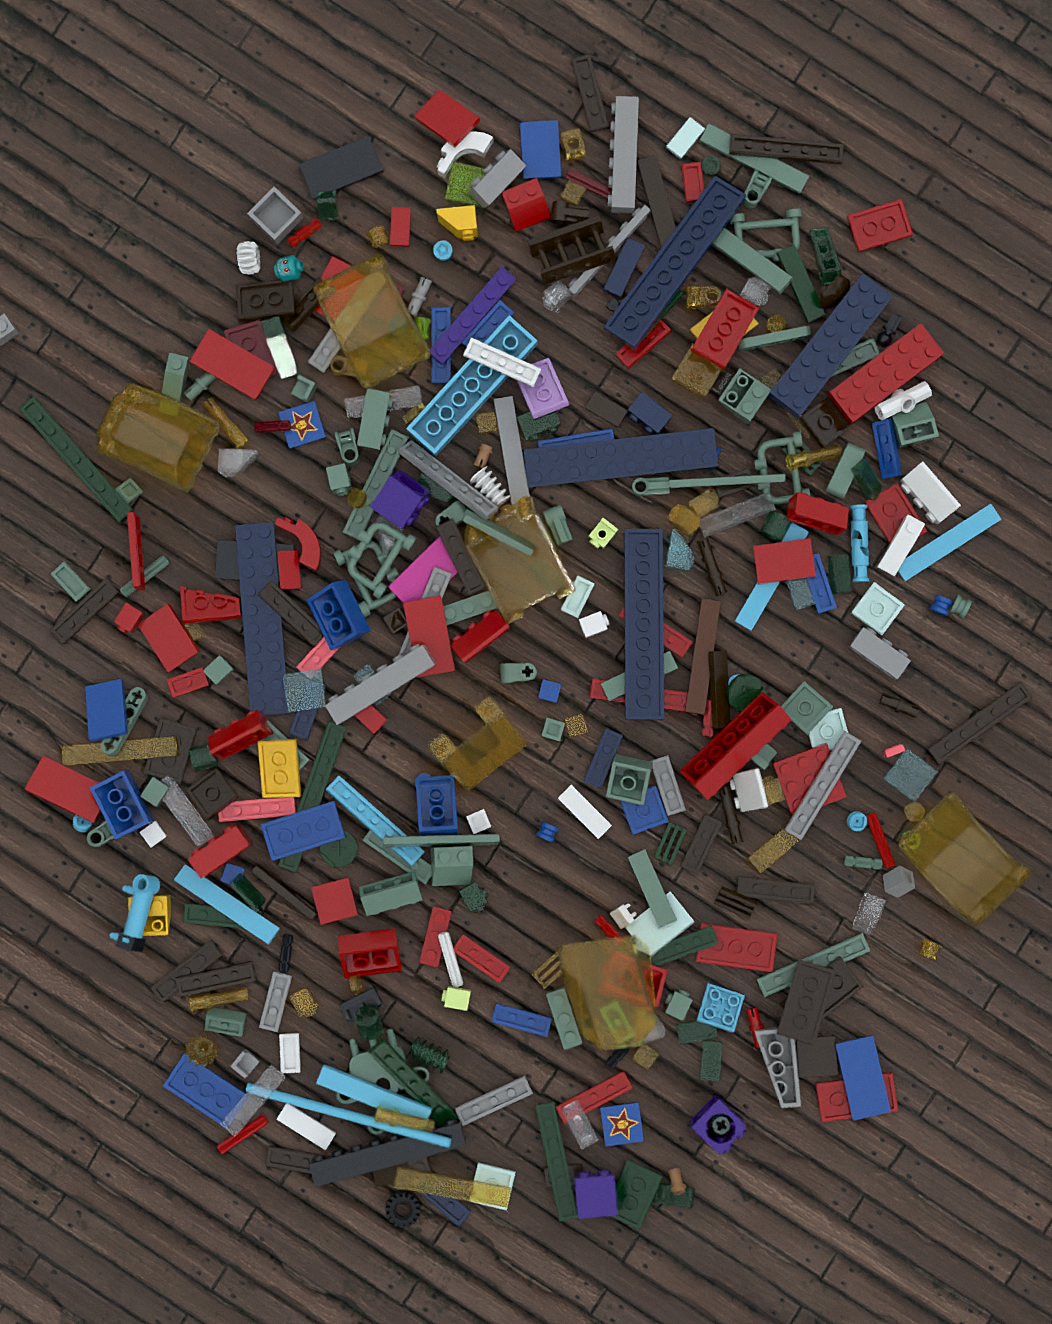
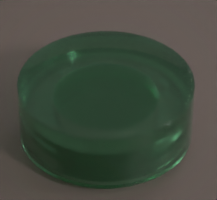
[701,156,721,176]

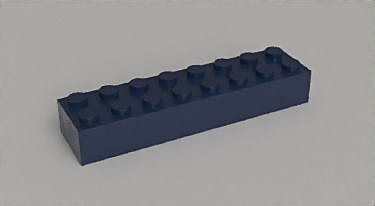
[767,274,893,420]

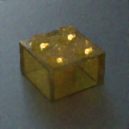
[672,344,722,399]

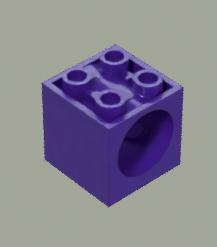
[370,470,431,529]
[689,1094,747,1155]
[575,1170,617,1219]

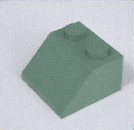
[606,754,653,805]
[430,846,473,886]

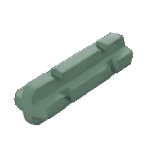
[844,856,882,869]

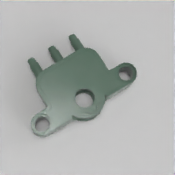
[337,1029,430,1104]

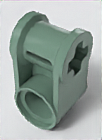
[743,170,773,209]
[335,428,360,466]
[435,500,468,526]
[500,663,537,684]
[87,821,115,847]

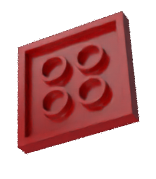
[772,743,846,816]

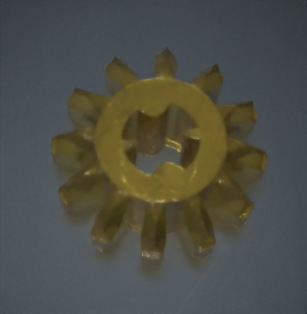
[667,504,701,535]
[185,1033,218,1068]

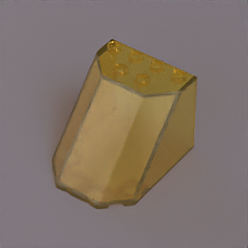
[97,383,221,493]
[558,935,657,1051]

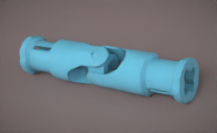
[850,504,869,582]

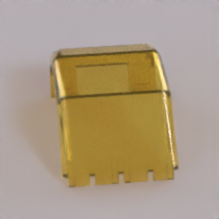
[313,254,431,389]
[898,792,1031,926]

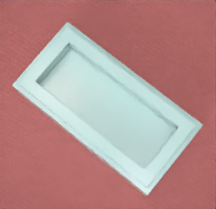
[666,117,705,159]
[561,575,594,618]

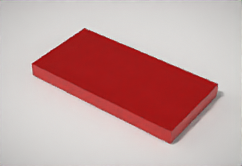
[691,289,760,370]
[189,329,275,400]
[403,595,455,678]
[25,756,101,824]
[696,923,777,972]
[815,1072,898,1122]

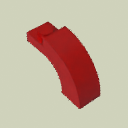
[275,517,321,572]

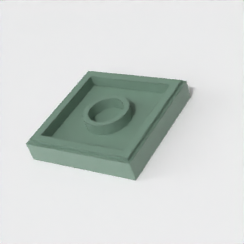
[781,681,833,735]

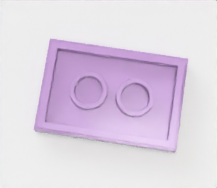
[517,358,569,419]

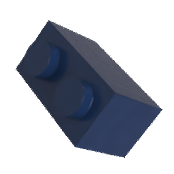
[627,392,672,435]

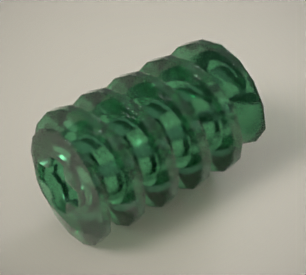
[407,1036,450,1074]

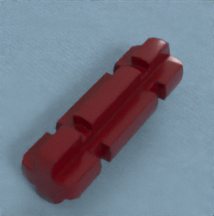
[254,420,291,433]

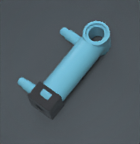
[110,874,160,952]

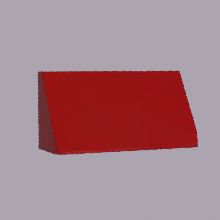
[278,550,301,590]

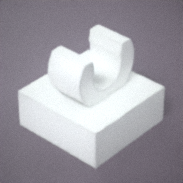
[610,904,636,929]

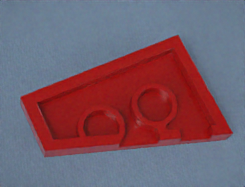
[180,586,241,624]

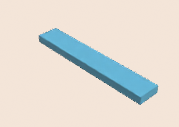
[898,504,1001,582]
[734,522,809,631]
[326,775,425,867]
[174,864,280,945]
[316,1064,432,1127]

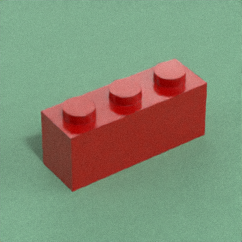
[787,492,849,535]

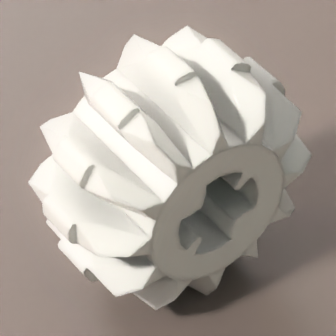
[237,241,261,274]

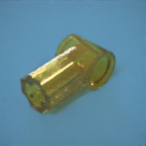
[330,356,368,379]

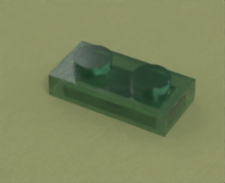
[700,1040,723,1081]

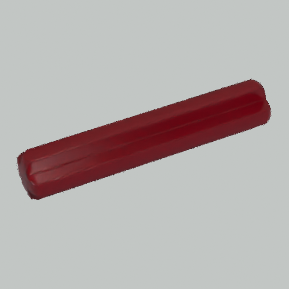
[565,169,612,199]

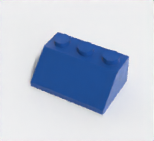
[306,580,371,651]
[90,770,155,840]

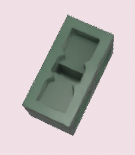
[326,463,353,497]

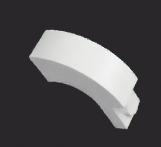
[437,132,493,178]

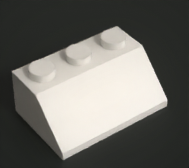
[900,462,961,524]

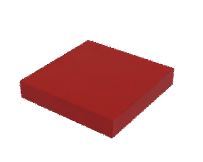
[311,877,358,925]

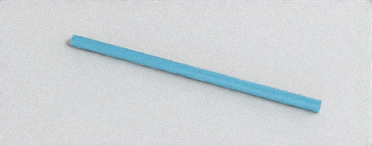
[246,1083,451,1148]

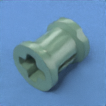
[711,1114,730,1134]

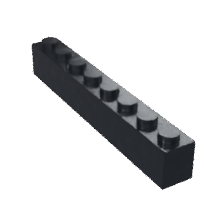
[309,1118,466,1187]

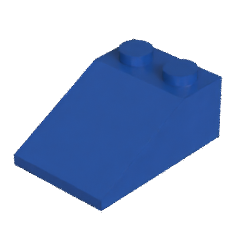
[416,775,458,836]

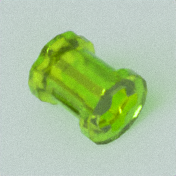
[412,317,432,340]

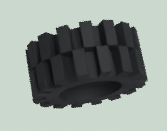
[385,1190,421,1228]

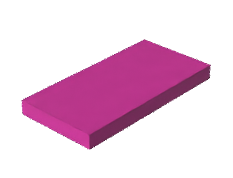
[388,535,457,602]

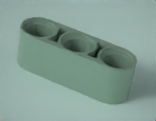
[825,442,866,500]

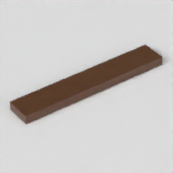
[685,599,721,715]

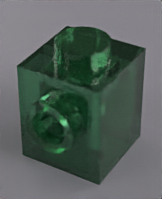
[459,881,489,913]

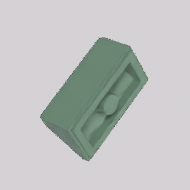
[204,1007,246,1037]

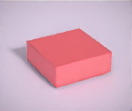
[882,744,905,758]

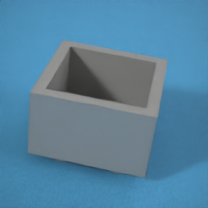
[247,187,303,245]

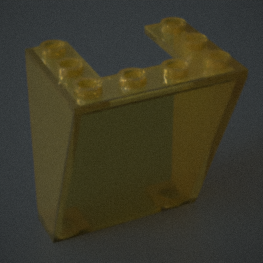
[464,496,576,624]
[428,697,527,792]

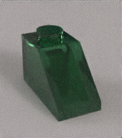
[316,190,339,221]

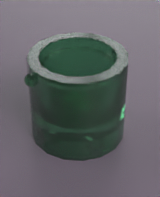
[760,511,792,542]
[189,743,219,772]
[354,1006,384,1040]

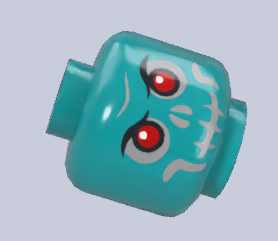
[274,255,304,281]

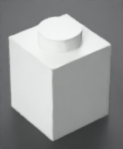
[579,611,609,638]

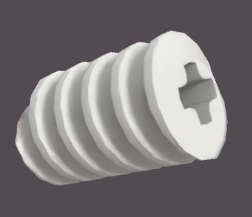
[470,466,511,507]

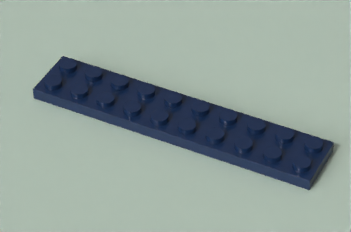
[604,176,746,349]
[524,428,718,488]
[235,522,289,715]
[624,529,664,720]

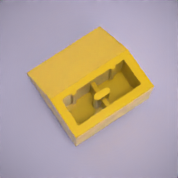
[128,895,171,936]

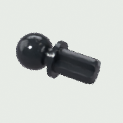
[877,313,902,347]

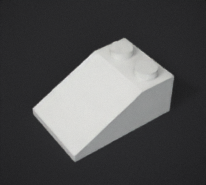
[729,769,768,812]

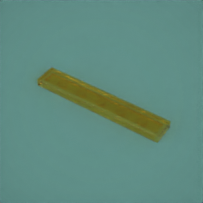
[62,736,177,766]
[393,1167,511,1208]

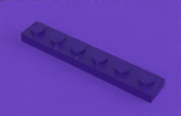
[428,267,516,365]

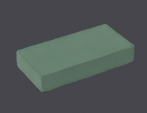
[51,561,91,602]

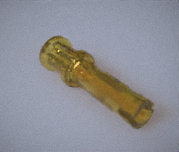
[203,397,250,450]
[786,445,842,471]
[189,988,249,1013]
[374,1105,435,1133]

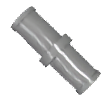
[406,277,432,317]

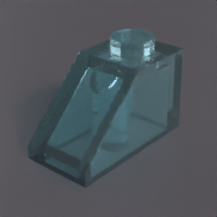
[665,528,695,572]

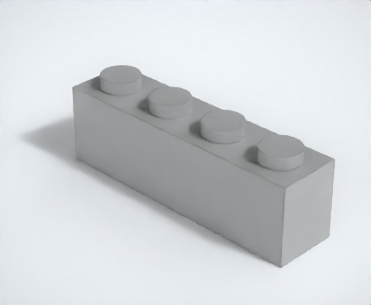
[754,1027,801,1108]

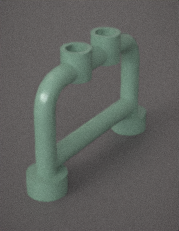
[730,209,802,262]
[754,431,810,505]
[348,522,417,599]
[333,541,399,617]

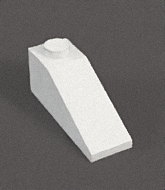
[878,515,925,576]

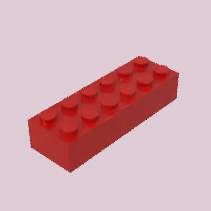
[827,323,944,425]
[679,692,792,800]

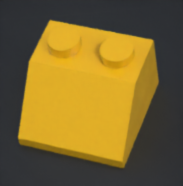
[436,205,478,241]

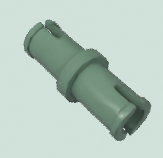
[183,372,216,402]

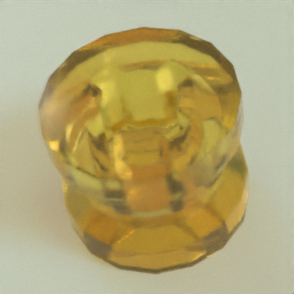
[366,225,390,248]
[918,939,941,960]

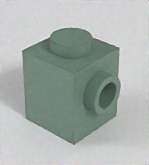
[664,989,693,1021]

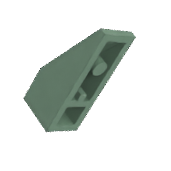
[159,353,191,416]

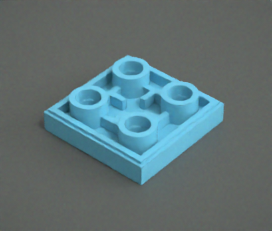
[696,983,745,1033]

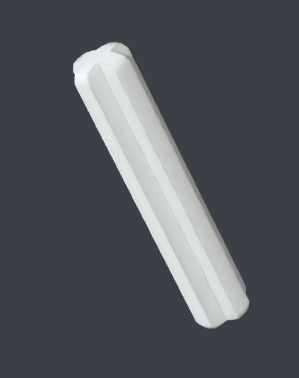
[438,932,463,988]

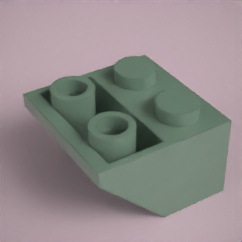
[718,368,772,424]
[890,402,939,448]

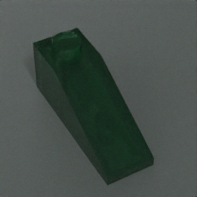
[810,227,842,287]
[261,316,299,380]

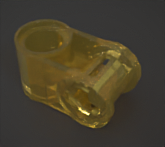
[684,286,721,309]

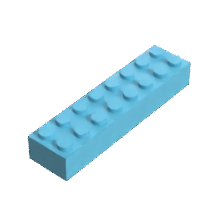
[406,315,538,457]

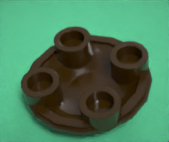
[819,274,850,309]

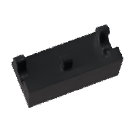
[339,987,384,1023]

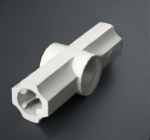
[874,381,932,421]

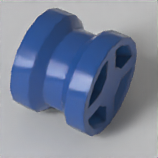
[930,595,953,616]
[536,821,559,843]

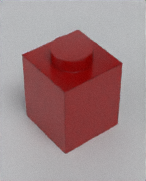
[114,603,145,634]

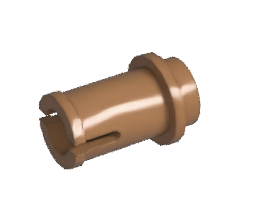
[473,444,493,469]
[668,1168,686,1195]

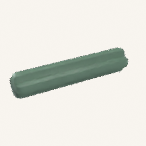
[120,556,169,597]

